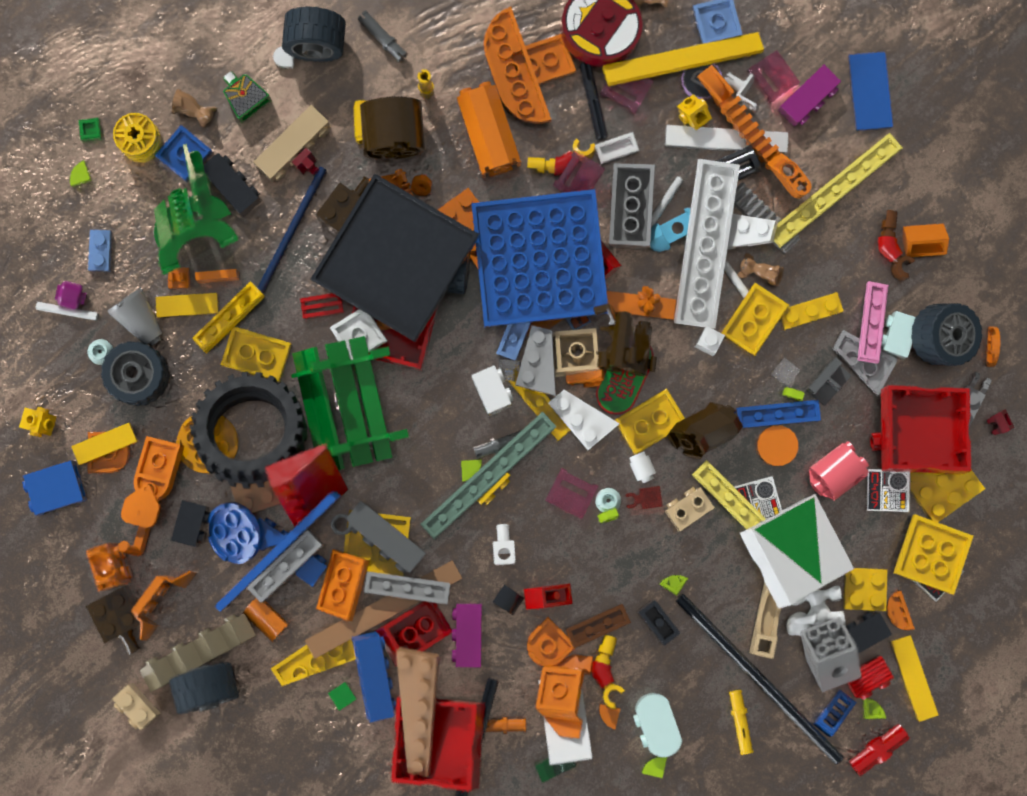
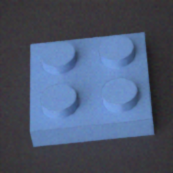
[692,0,742,44]

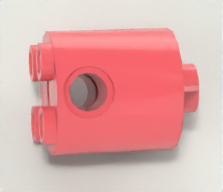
[809,441,869,501]

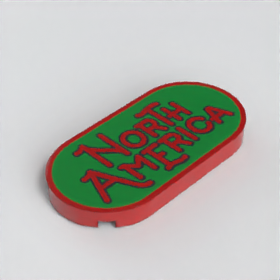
[596,346,654,415]

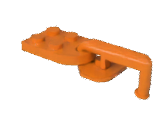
[118,436,184,556]

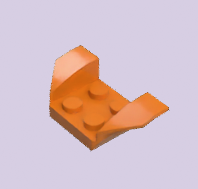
[131,571,197,641]
[536,654,593,739]

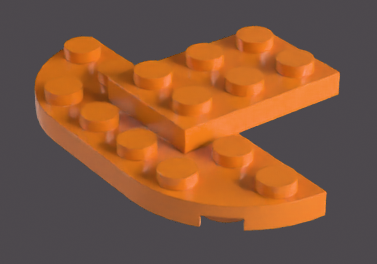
[484,7,576,124]

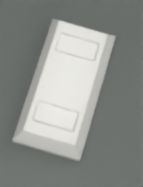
[595,132,639,164]

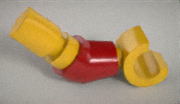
[527,138,595,176]
[591,635,625,709]

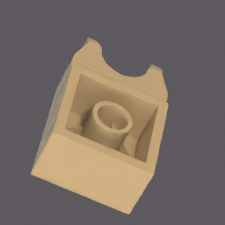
[526,328,600,377]

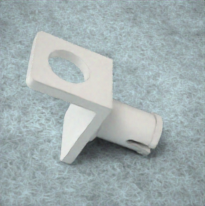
[725,72,758,114]
[493,524,515,565]

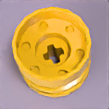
[113,113,162,162]

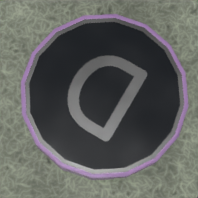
[681,64,722,100]

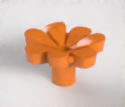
[638,286,661,313]

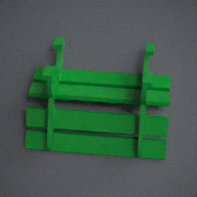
[154,143,239,275]
[291,336,409,470]

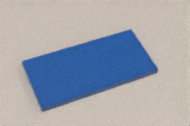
[848,52,893,131]

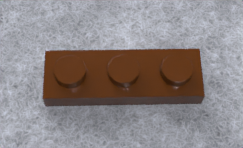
[565,604,631,648]

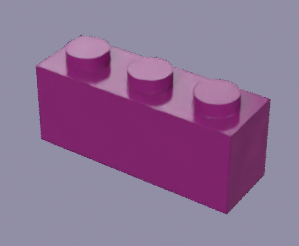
[778,64,841,128]
[452,603,482,667]

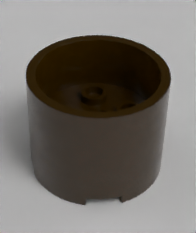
[360,96,425,160]

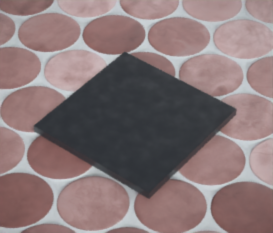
[310,173,480,343]

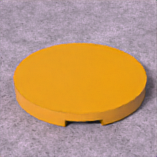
[176,416,239,474]

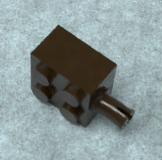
[316,176,369,234]
[85,586,141,655]

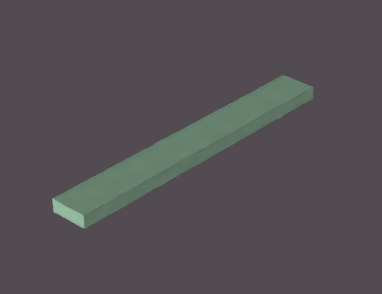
[420,412,557,540]

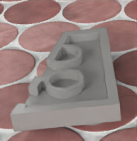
[516,326,556,396]
[832,330,898,396]

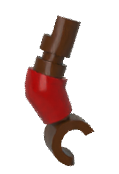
[878,210,915,281]

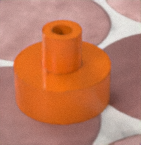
[411,174,432,196]

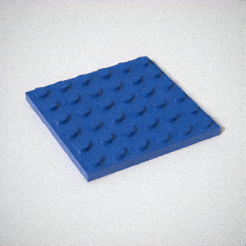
[471,189,608,327]

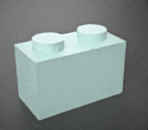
[881,311,916,360]

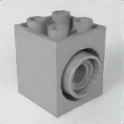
[800,617,861,692]

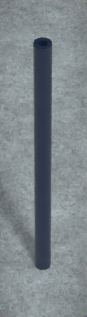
[257,166,327,293]

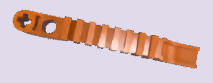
[697,65,811,198]

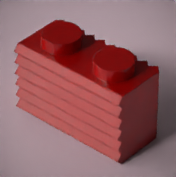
[847,655,894,700]

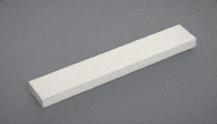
[665,125,788,154]

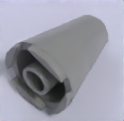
[107,287,162,346]

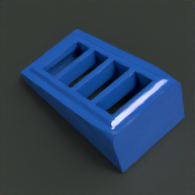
[813,690,857,737]

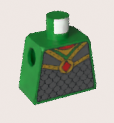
[223,71,272,124]

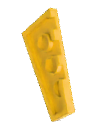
[271,639,356,686]

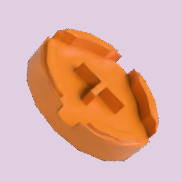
[757,425,798,466]

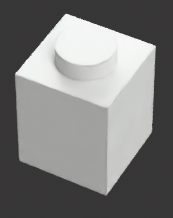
[695,326,725,356]

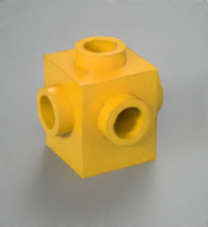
[677,95,712,130]
[19,407,57,438]

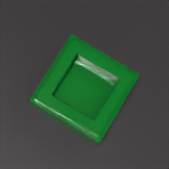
[78,117,102,142]
[328,682,357,711]

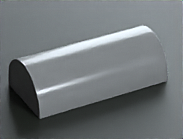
[609,163,655,249]

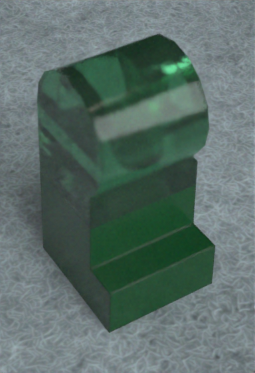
[534,757,577,783]

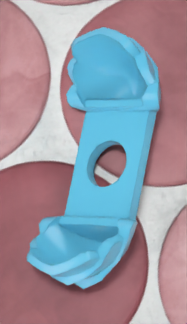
[650,208,691,252]

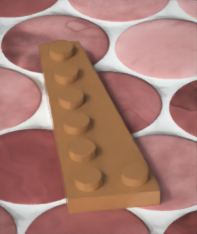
[396,648,439,777]

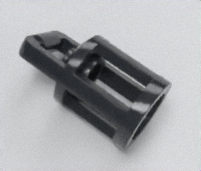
[716,146,761,181]

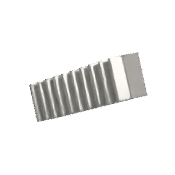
[734,182,800,255]
[247,530,323,603]
[364,571,450,604]

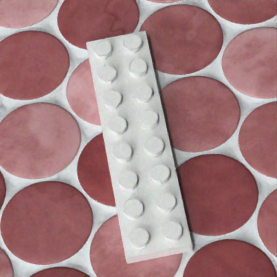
[674,159,740,329]

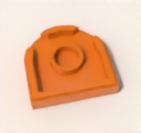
[87,432,130,474]
[527,617,575,667]

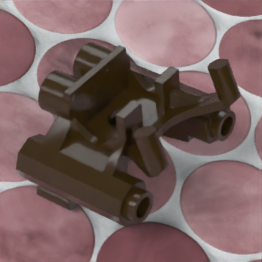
[594,303,657,376]

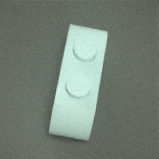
[633,693,682,757]

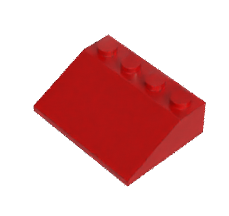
[265,444,348,527]

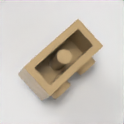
[665,486,714,532]
[112,683,161,730]

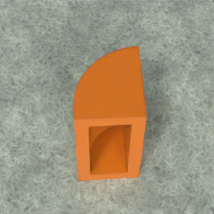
[903,223,949,257]
[243,598,290,642]

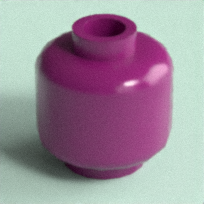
[54,281,86,310]

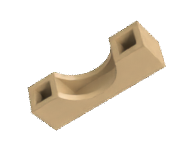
[749,581,781,659]

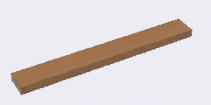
[305,560,462,659]

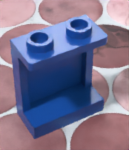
[22,460,88,516]

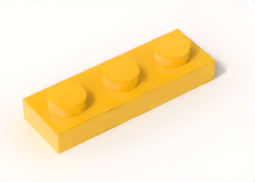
[780,292,844,330]

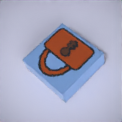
[565,316,591,330]

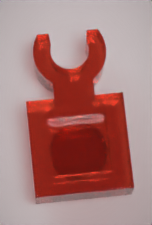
[625,486,663,509]

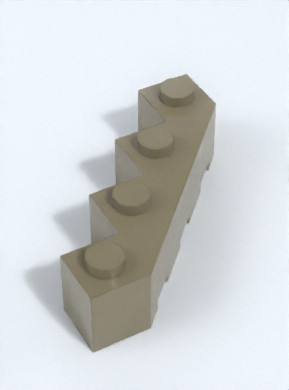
[140,614,256,692]

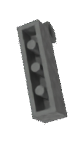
[331,501,427,574]

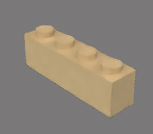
[253,105,330,183]

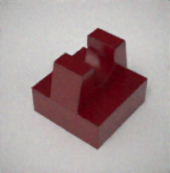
[292,148,319,176]
[987,409,1015,435]

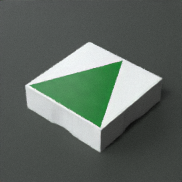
[740,494,854,608]

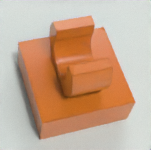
[168,267,190,289]

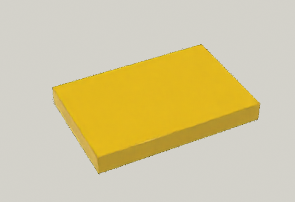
[721,283,789,356]
[220,327,292,383]
[615,389,685,455]

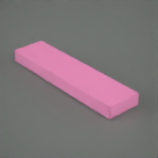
[857,281,888,364]

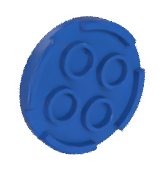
[208,502,261,564]

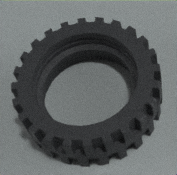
[190,372,307,489]

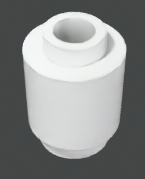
[630,451,656,483]

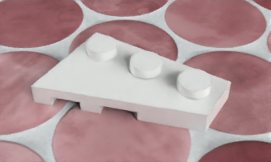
[727,214,778,250]
[548,390,619,450]

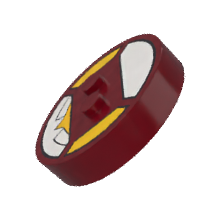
[560,0,643,67]

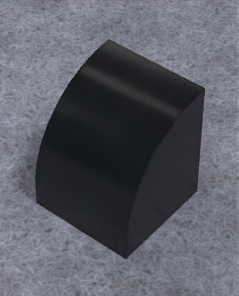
[493,584,525,615]

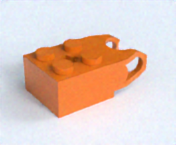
[86,543,133,591]

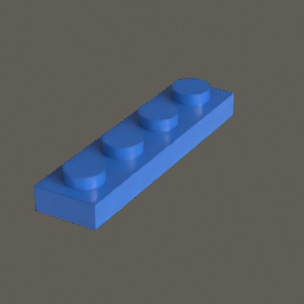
[736,400,821,428]

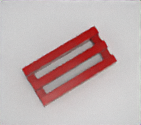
[300,293,344,319]

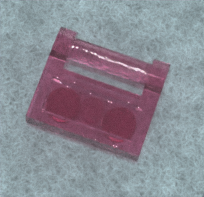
[747,50,800,104]
[600,78,653,114]
[553,150,605,193]
[545,468,598,519]

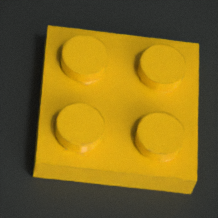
[843,568,887,611]

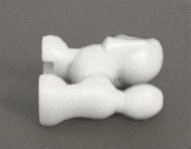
[786,586,845,636]

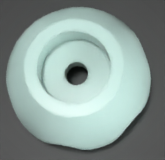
[87,339,113,365]
[595,488,621,513]

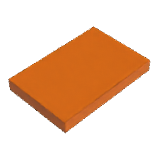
[316,549,369,621]

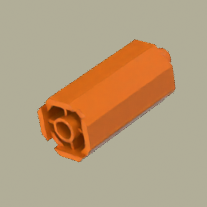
[457,81,521,178]

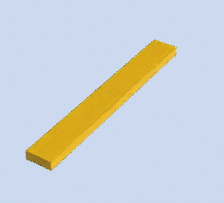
[603,32,764,86]

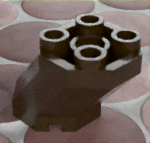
[667,402,743,459]

